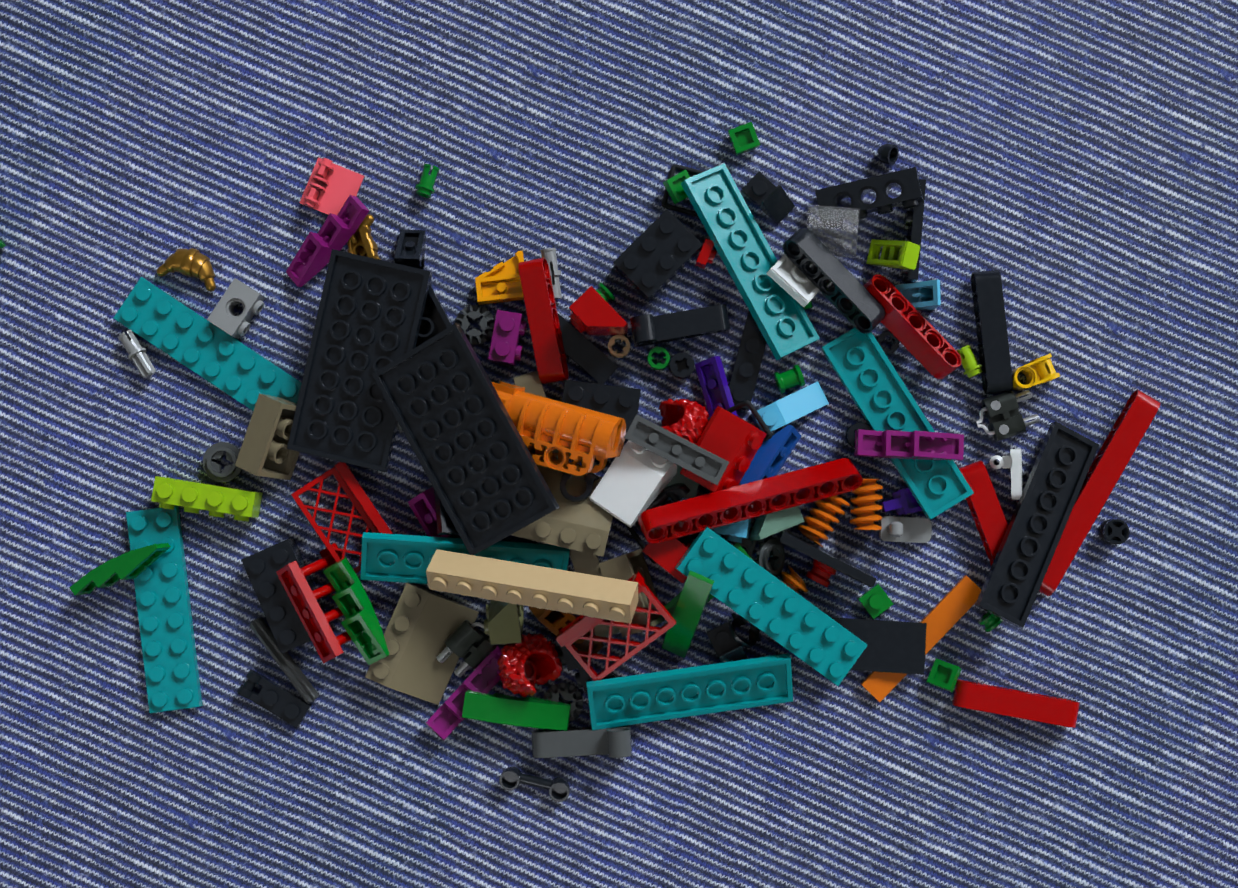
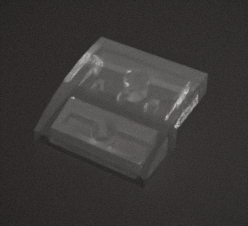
[807,205,860,258]

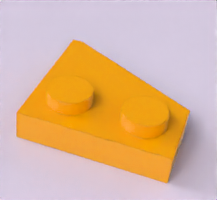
[475,250,524,305]

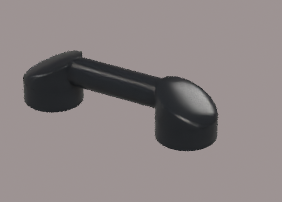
[635,483,690,531]
[499,767,570,802]

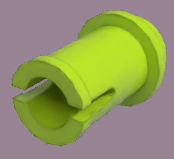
[957,345,983,379]

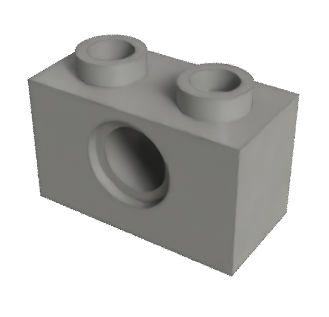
[207,278,266,339]

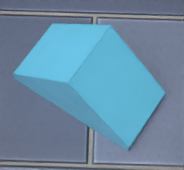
[895,279,941,310]

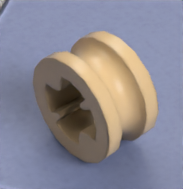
[608,335,630,358]

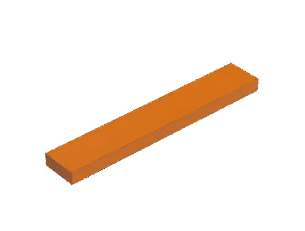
[861,575,981,702]

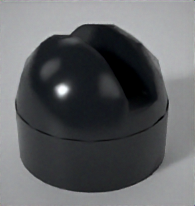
[877,144,899,165]

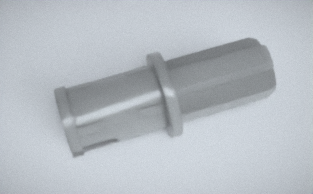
[118,330,156,378]

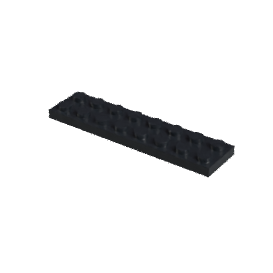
[975,422,1099,628]

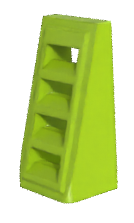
[866,239,920,270]

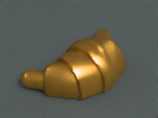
[347,214,381,260]
[156,248,216,292]

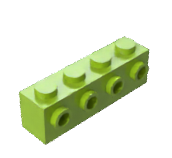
[151,476,263,522]

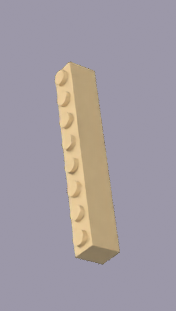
[426,549,639,624]

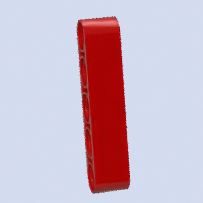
[518,257,569,384]
[864,274,962,379]
[959,460,1008,566]
[952,679,1080,728]

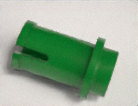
[415,164,439,198]

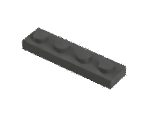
[624,414,729,485]

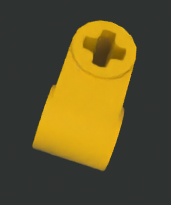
[1012,353,1060,391]

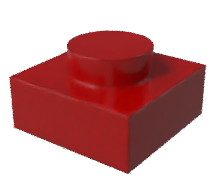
[695,238,717,269]

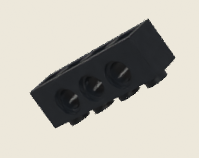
[815,167,924,226]

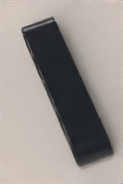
[783,228,886,334]
[971,270,1013,394]

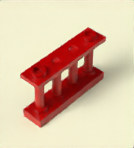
[276,543,352,664]

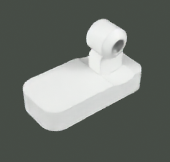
[989,449,1023,500]

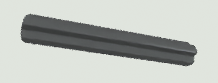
[250,617,319,704]

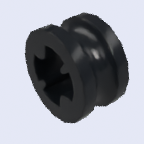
[876,332,899,355]

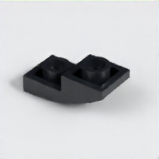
[558,645,592,693]

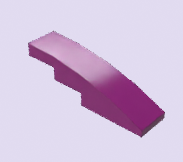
[286,195,369,287]
[855,429,964,461]
[425,646,502,741]

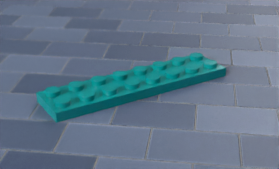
[681,163,820,361]
[113,277,302,411]
[821,328,974,520]
[126,506,203,713]
[675,526,868,686]
[360,532,570,584]
[586,653,793,730]

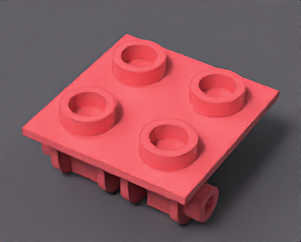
[299,157,365,215]

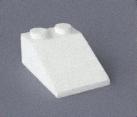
[589,440,677,528]

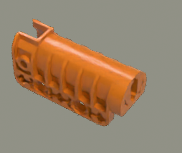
[491,381,626,476]

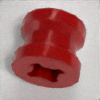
[805,559,837,588]

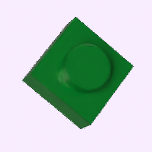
[728,122,760,156]
[663,170,690,205]
[857,583,894,619]
[926,658,962,692]

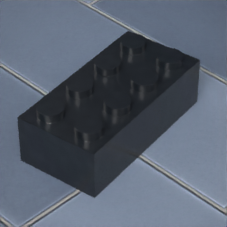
[241,539,334,654]

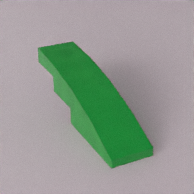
[69,543,171,596]
[323,558,389,665]
[662,570,714,658]
[462,690,571,730]

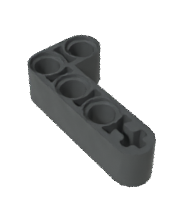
[531,725,632,758]

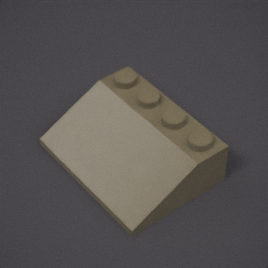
[511,464,613,557]
[365,583,479,705]

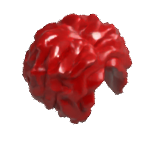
[659,398,709,445]
[497,633,563,697]

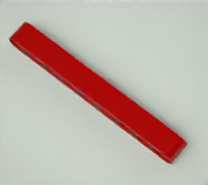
[1039,390,1160,597]
[638,458,863,544]

